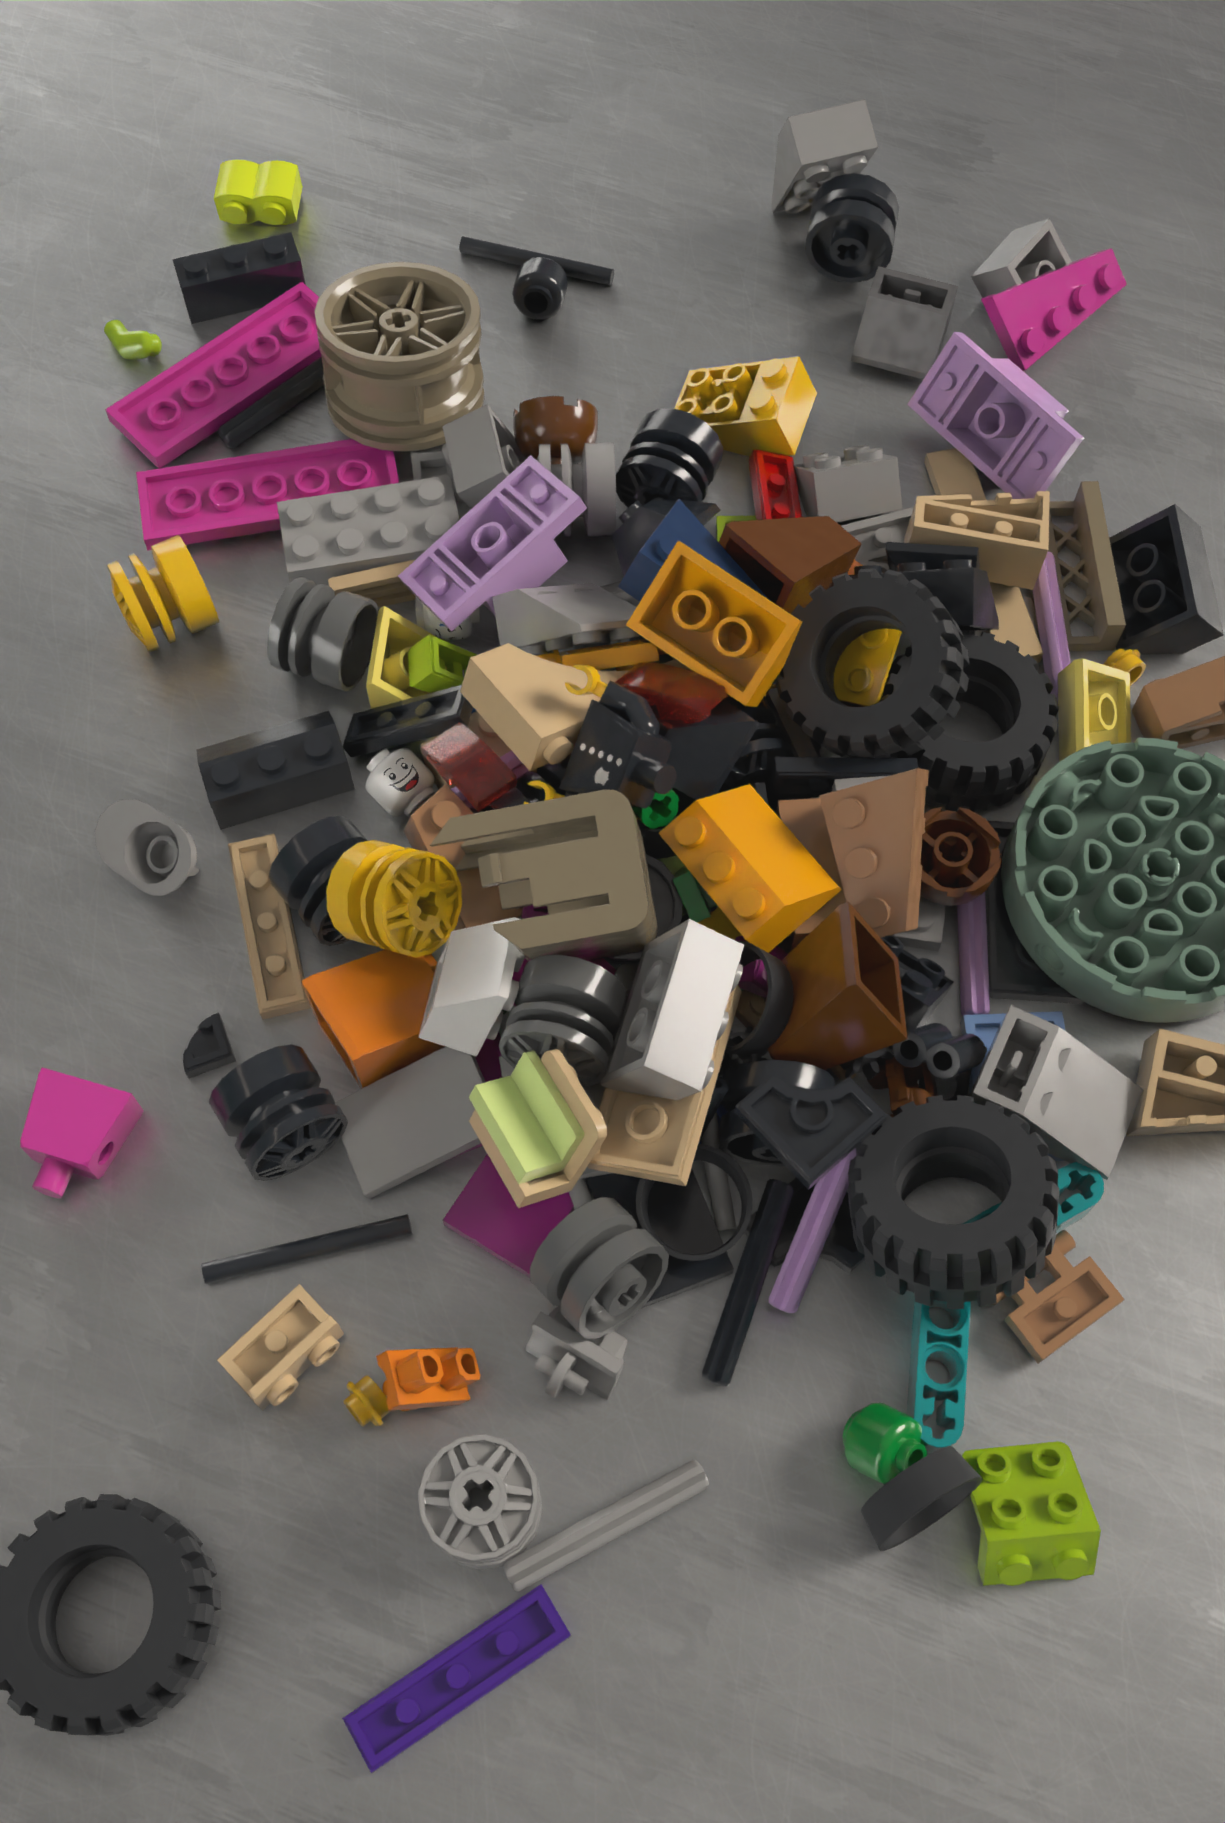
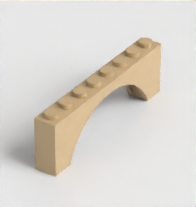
[460,643,718,771]

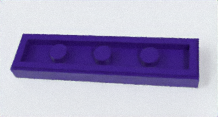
[342,1584,572,1773]

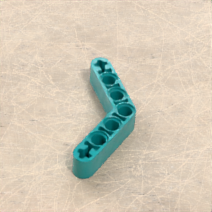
[906,1162,1104,1455]

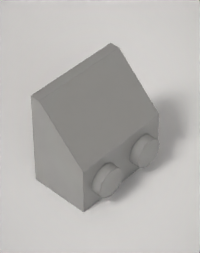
[971,218,1072,298]
[442,404,527,509]

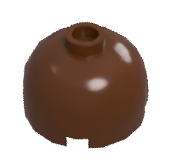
[513,396,598,464]
[920,807,1001,906]

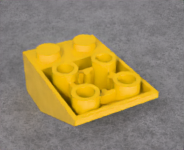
[674,356,817,457]

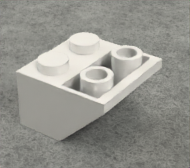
[418,917,525,1057]

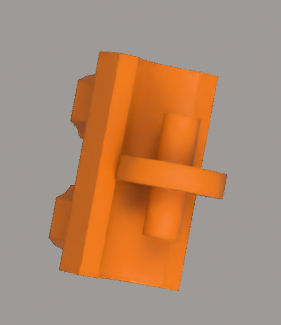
[376,1347,480,1411]

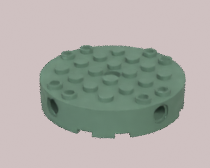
[1001,737,1225,1023]

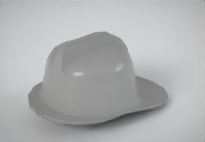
[95,799,199,896]

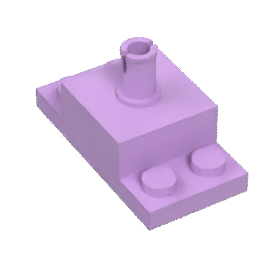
[907,332,1084,499]
[398,455,587,632]

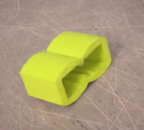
[213,159,303,225]

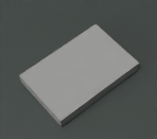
[335,1047,486,1199]

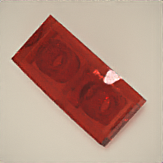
[615,663,727,724]
[421,722,517,812]

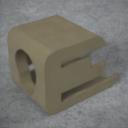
[430,790,658,961]

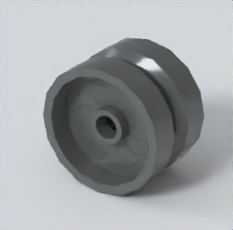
[530,1197,669,1339]

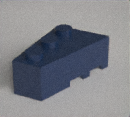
[618,499,771,602]

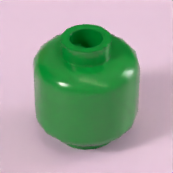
[842,1403,927,1485]

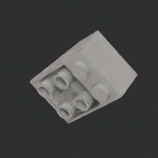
[771,99,878,214]
[492,583,639,655]
[969,1005,1143,1180]

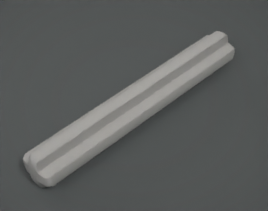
[504,1460,709,1591]

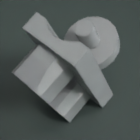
[525,1306,628,1400]

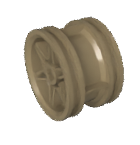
[315,262,485,451]

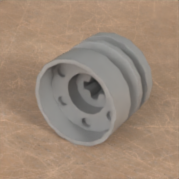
[537,442,616,537]
[418,1434,542,1570]

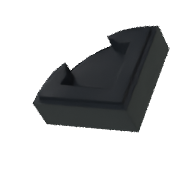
[183,1012,236,1079]

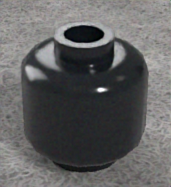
[512,257,568,320]

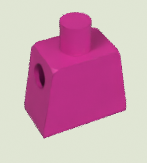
[20,1067,144,1199]

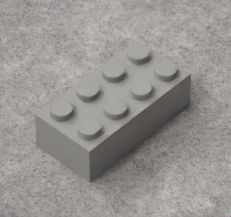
[277,475,459,585]

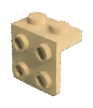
[469,1049,607,1208]

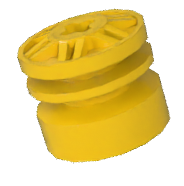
[107,535,219,653]
[326,840,462,958]

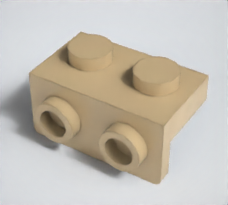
[217,1284,344,1411]

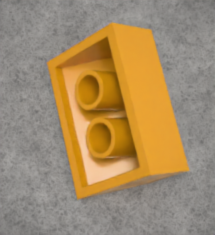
[626,541,802,707]
[659,784,842,953]

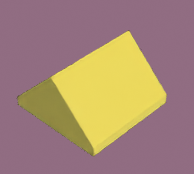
[366,606,447,709]
[1058,658,1131,762]

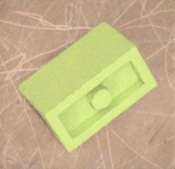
[469,1050,584,1184]

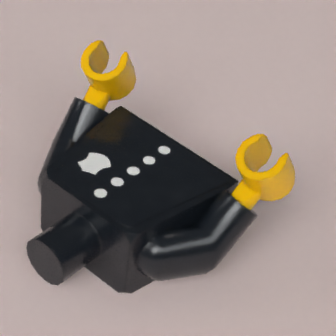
[524,665,677,809]

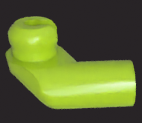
[104,319,162,360]

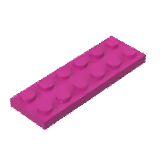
[105,282,321,469]
[136,439,399,551]

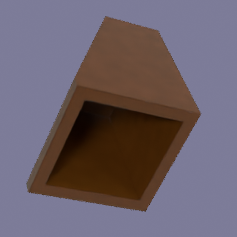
[719,516,862,614]
[764,902,907,1070]

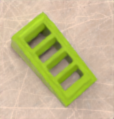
[408,634,478,693]

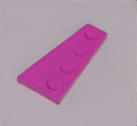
[981,248,1127,371]

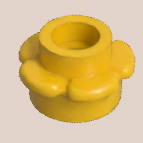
[1103,649,1146,686]
[343,1375,392,1427]

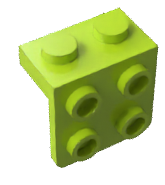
[962,1441,1101,1586]

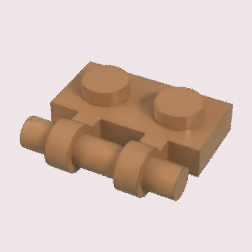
[991,1230,1125,1364]

